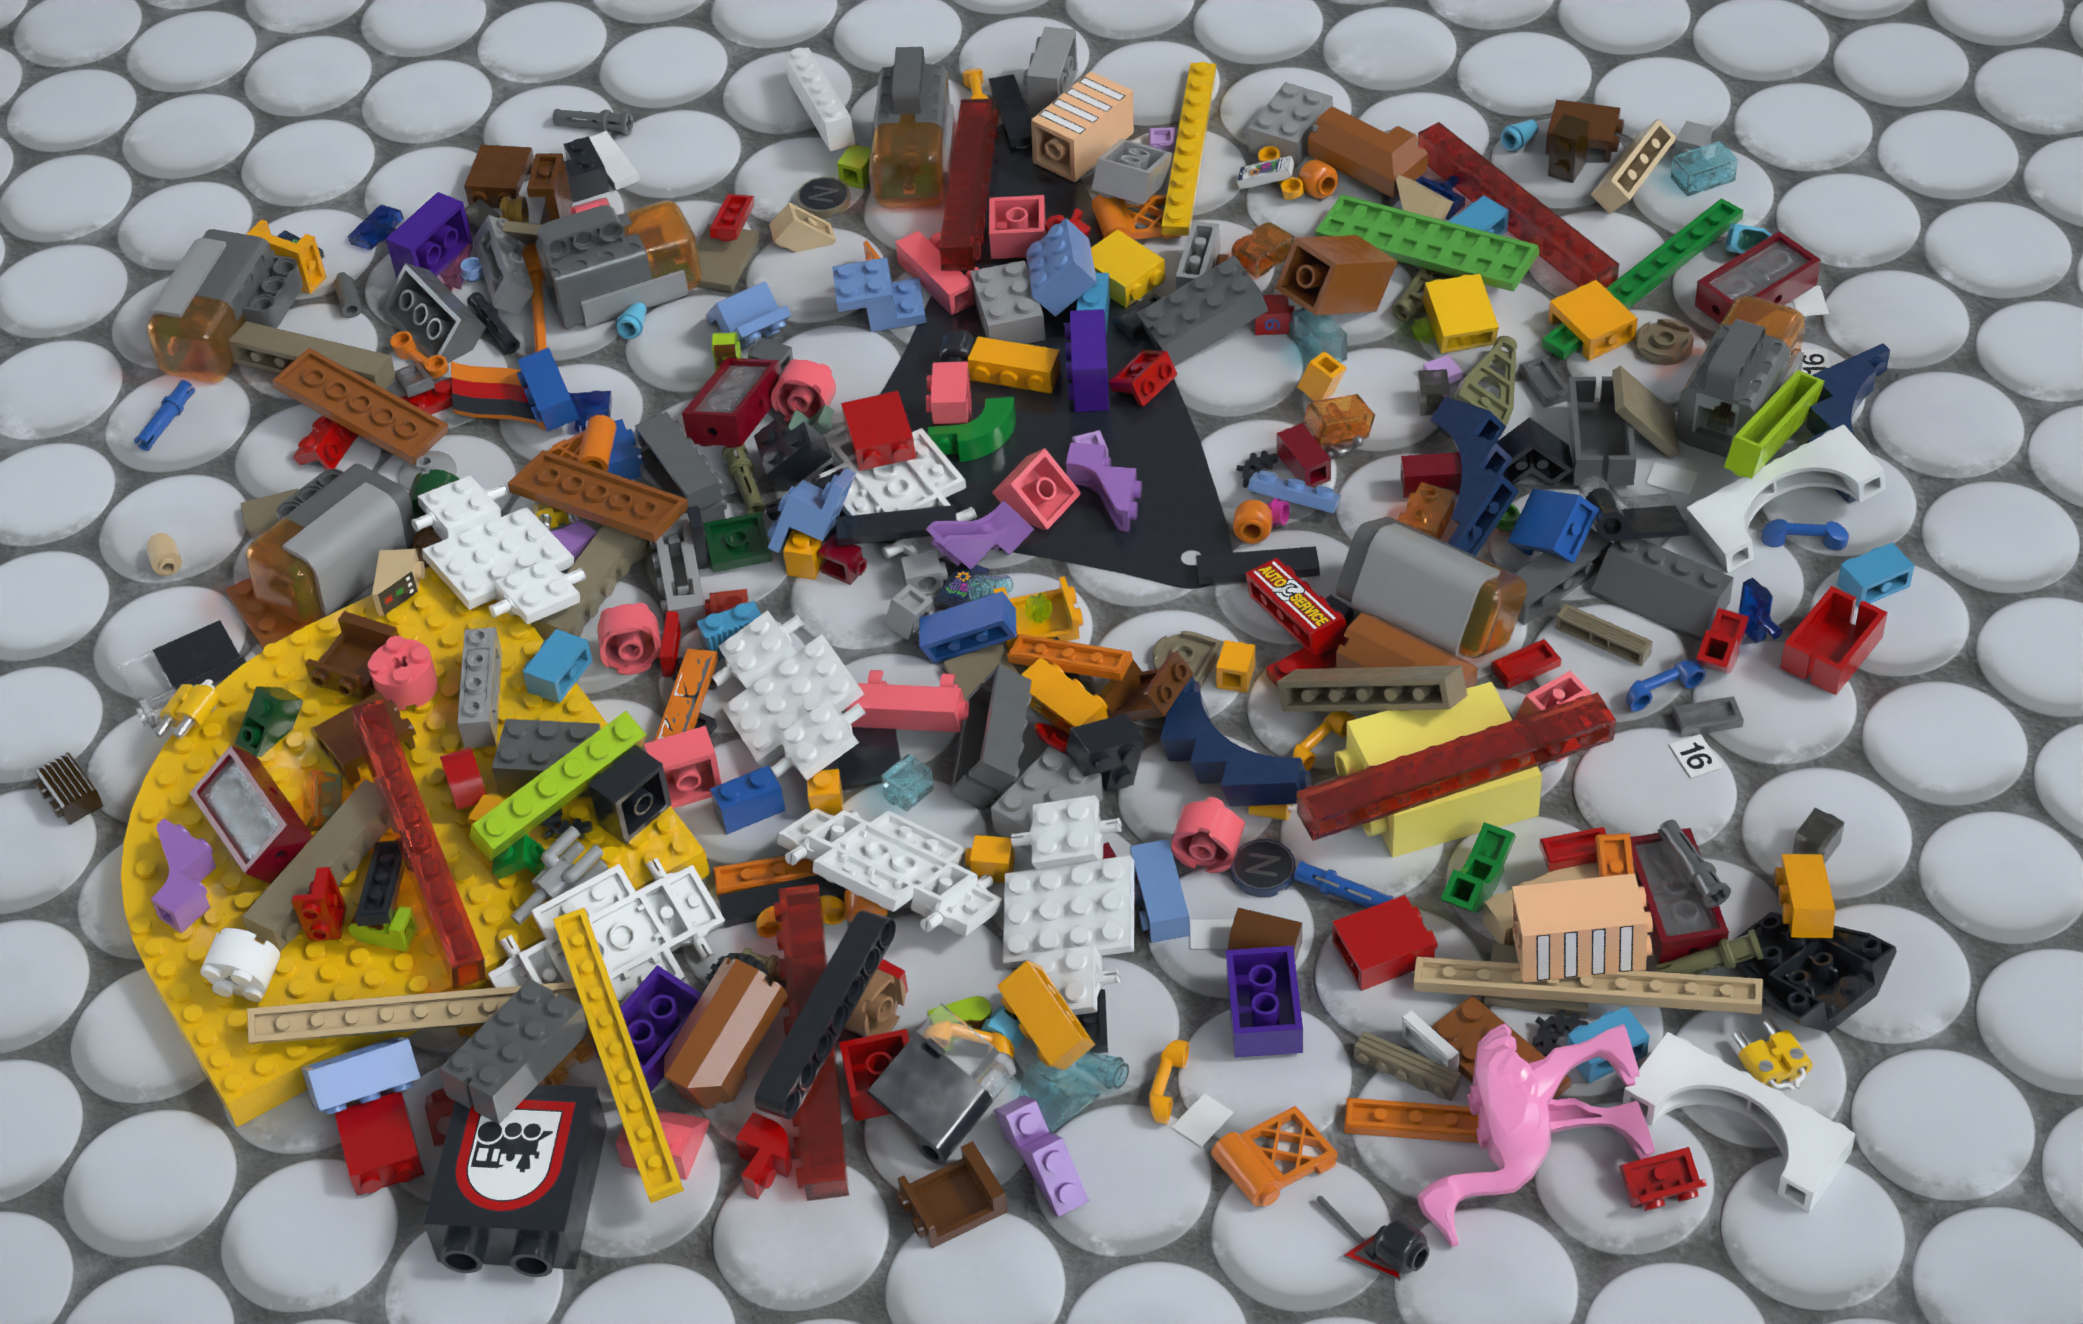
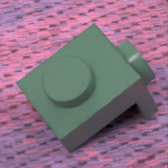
[787,404,834,435]

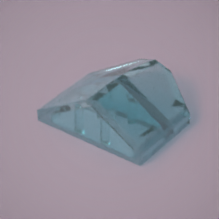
[1019,1062,1100,1133]

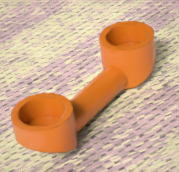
[390,331,449,379]

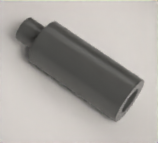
[334,272,362,318]

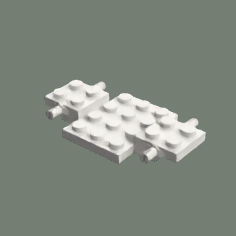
[817,426,977,559]
[411,475,586,625]
[712,610,866,780]
[1003,795,1134,1015]
[777,808,1003,937]
[487,858,725,1007]

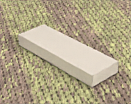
[589,131,640,190]

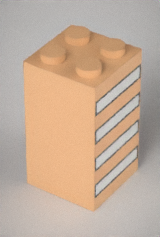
[1031,71,1134,182]
[1512,873,1653,983]

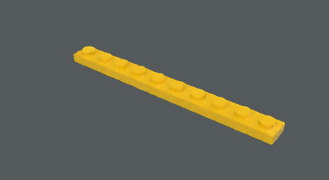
[1161,62,1216,236]
[553,907,684,1203]

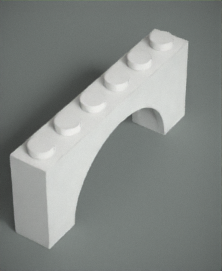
[1687,424,1886,573]
[1622,1032,1855,1213]

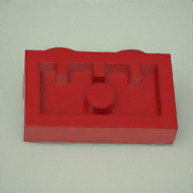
[1108,350,1177,406]
[291,867,347,941]

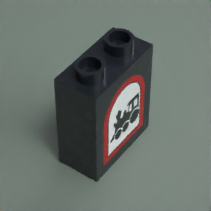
[424,1082,607,1277]

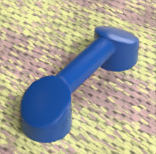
[1761,519,1849,551]
[1626,660,1706,712]

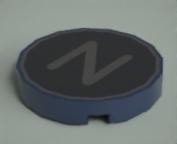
[1231,839,1296,897]

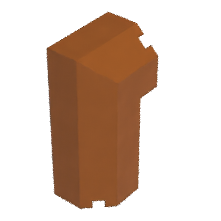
[1308,106,1428,198]
[1336,613,1478,689]
[664,957,788,1110]

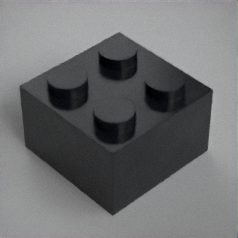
[588,745,672,844]

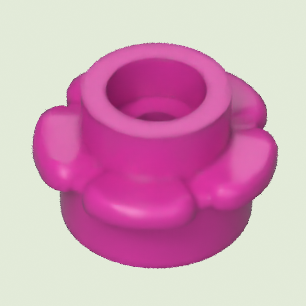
[1267,498,1290,527]

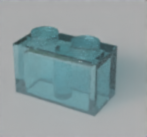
[1671,141,1738,197]
[1292,308,1347,362]

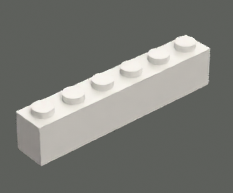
[784,47,856,151]

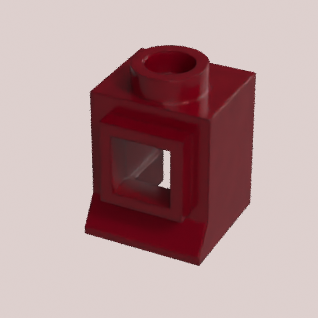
[818,533,867,585]

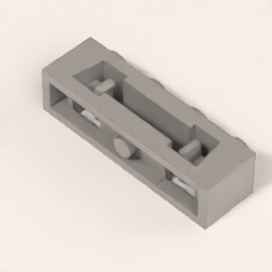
[473,215,534,315]
[650,513,707,628]
[457,627,502,748]

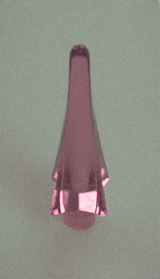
[440,243,473,291]

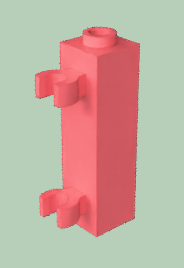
[895,231,979,315]
[846,670,969,732]

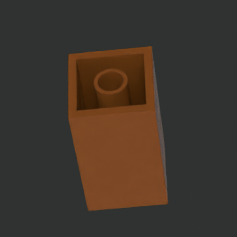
[1275,235,1398,316]

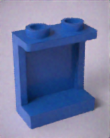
[1507,488,1599,564]

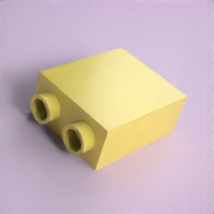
[1334,682,1542,858]

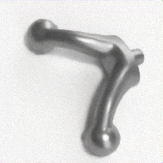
[1319,431,1364,459]

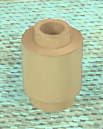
[146,533,182,576]

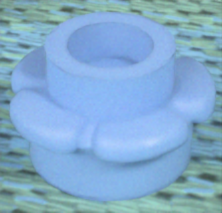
[460,257,484,282]

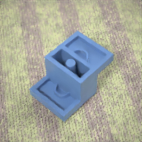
[832,257,926,332]
[706,281,792,350]
[767,468,856,553]

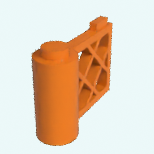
[1091,194,1180,239]
[547,415,617,472]
[1211,1105,1338,1207]

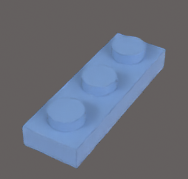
[1247,471,1341,513]

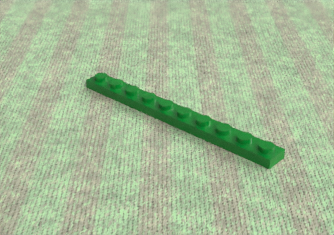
[1542,198,1744,360]

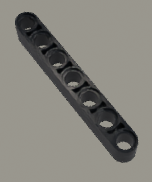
[754,910,896,1120]

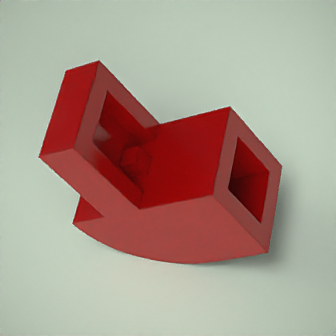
[1696,608,1749,674]
[440,747,487,810]
[736,1112,792,1199]

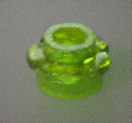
[1410,317,1435,344]
[1025,593,1052,623]

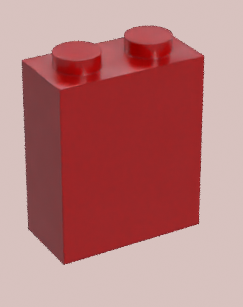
[841,391,916,471]
[1332,895,1438,991]
[334,1091,425,1196]

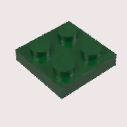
[703,512,772,573]

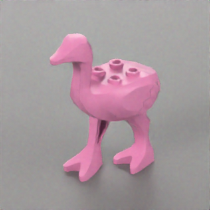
[1417,1023,1655,1247]

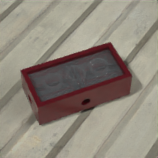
[1695,231,1821,325]
[682,358,781,448]
[190,745,313,884]
[1630,828,1729,964]

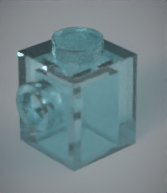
[881,753,934,812]

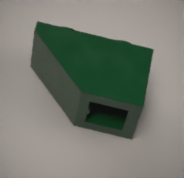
[235,686,304,757]

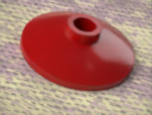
[1033,723,1069,756]

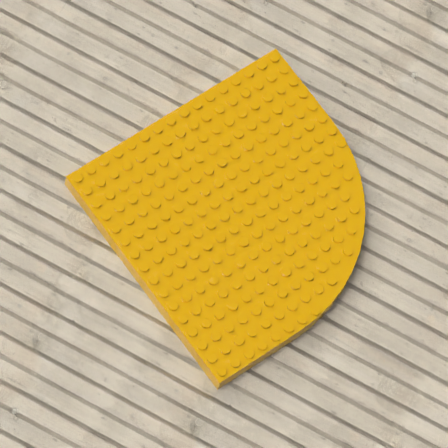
[121,566,710,1127]

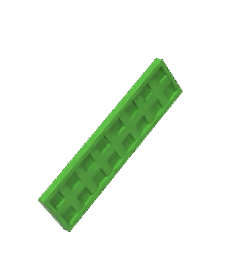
[1315,194,1539,292]

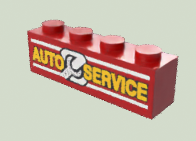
[1246,558,1346,657]

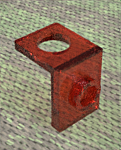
[425,1088,455,1146]

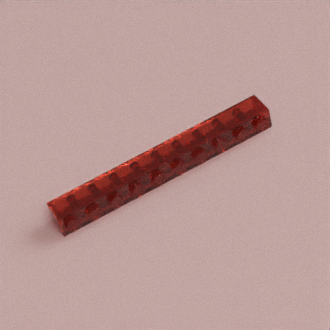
[939,99,999,271]
[1417,122,1619,288]
[1297,692,1616,841]
[351,699,486,989]
[774,884,849,1201]

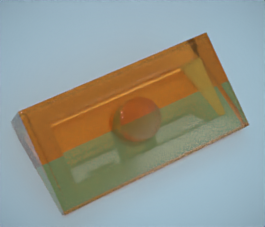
[303,769,342,832]

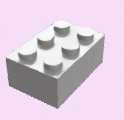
[1023,27,1078,118]
[1249,82,1333,168]
[1091,139,1172,205]
[970,260,1045,344]
[991,746,1103,853]

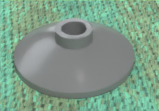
[399,451,457,491]

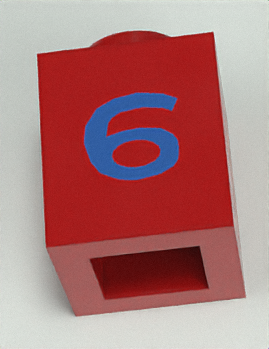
[1254,294,1295,336]

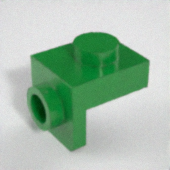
[492,834,545,879]

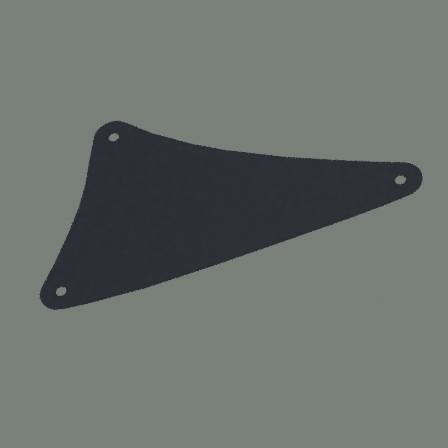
[795,119,1233,589]

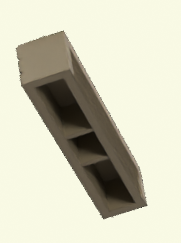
[1555,604,1653,666]
[1354,1031,1461,1101]

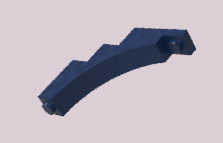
[1806,343,1890,504]
[1430,397,1519,556]
[1160,675,1312,807]

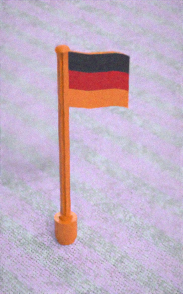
[451,243,547,431]

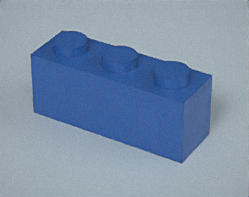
[517,347,579,432]
[919,591,1017,664]

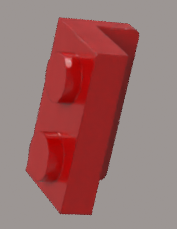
[293,416,358,470]
[1619,1147,1707,1211]

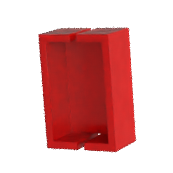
[1780,586,1888,695]

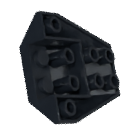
[1735,912,1897,1033]

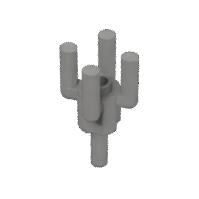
[510,826,608,925]

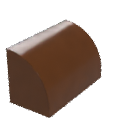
[1227,907,1302,962]

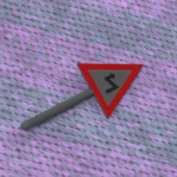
[1317,1196,1400,1281]

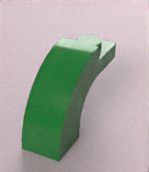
[928,397,1016,462]
[1441,822,1516,914]

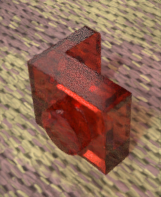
[705,588,749,617]

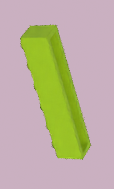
[1724,370,1825,479]
[469,711,647,861]

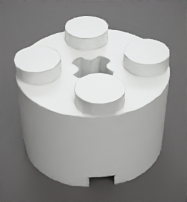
[200,928,281,1002]

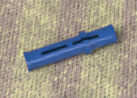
[134,380,195,451]
[1294,861,1393,908]

